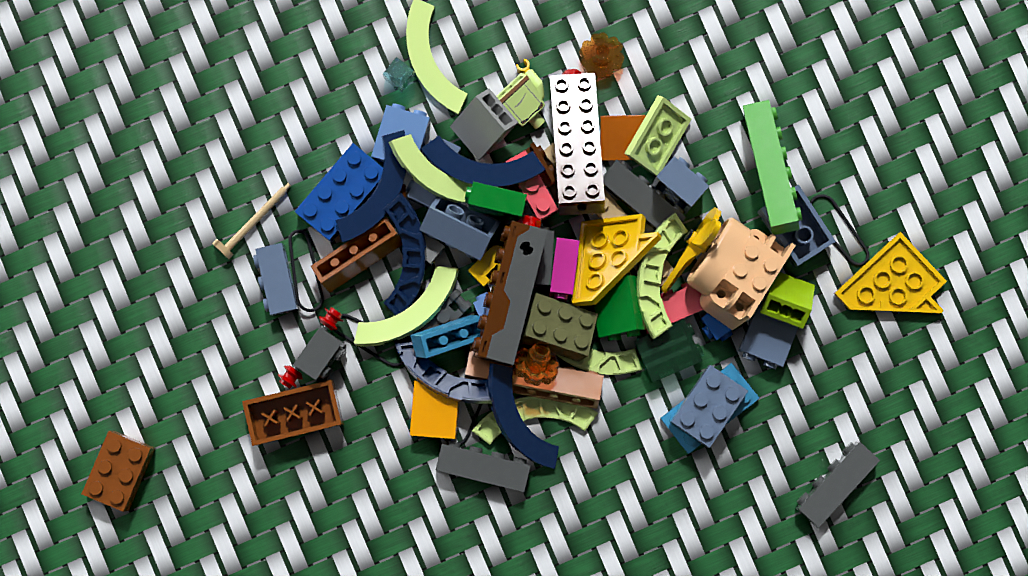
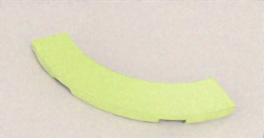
[406,0,468,115]
[388,134,472,203]
[637,213,688,339]
[354,266,459,347]
[555,348,642,375]
[472,396,598,444]

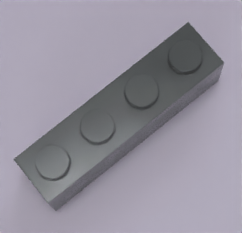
[603,160,686,230]
[436,440,531,492]
[796,442,880,528]

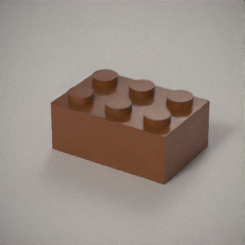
[82,431,156,512]

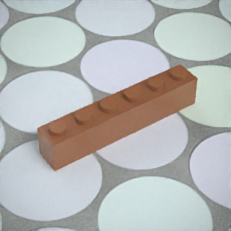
[465,350,604,409]

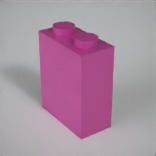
[549,238,580,303]

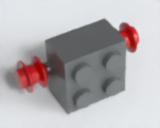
[278,307,346,389]

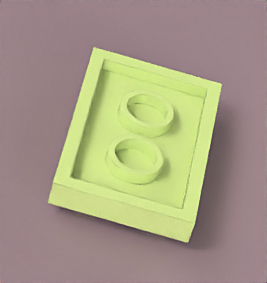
[624,96,692,176]

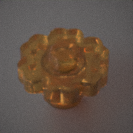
[579,32,624,79]
[512,343,559,386]

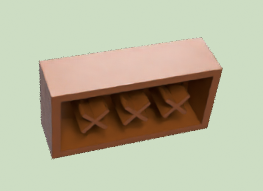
[242,380,344,446]

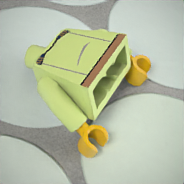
[496,59,545,129]

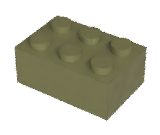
[519,293,598,362]

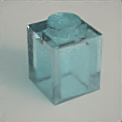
[383,57,416,93]

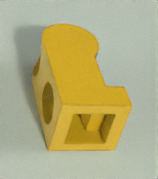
[468,245,502,287]

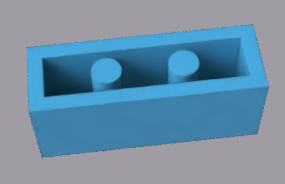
[410,315,481,358]

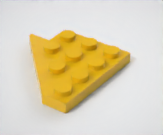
[571,214,662,306]
[834,232,947,313]

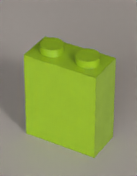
[760,272,815,329]

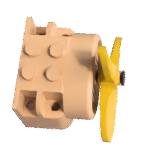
[660,207,796,330]

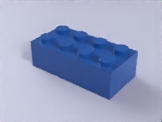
[294,143,383,243]

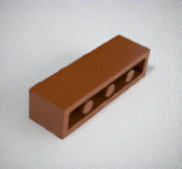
[311,217,402,293]

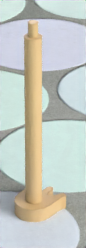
[212,183,291,259]

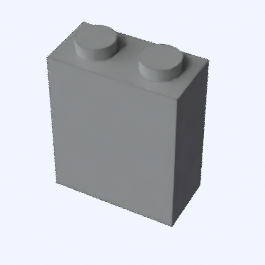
[450,89,518,160]

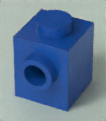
[700,313,733,342]

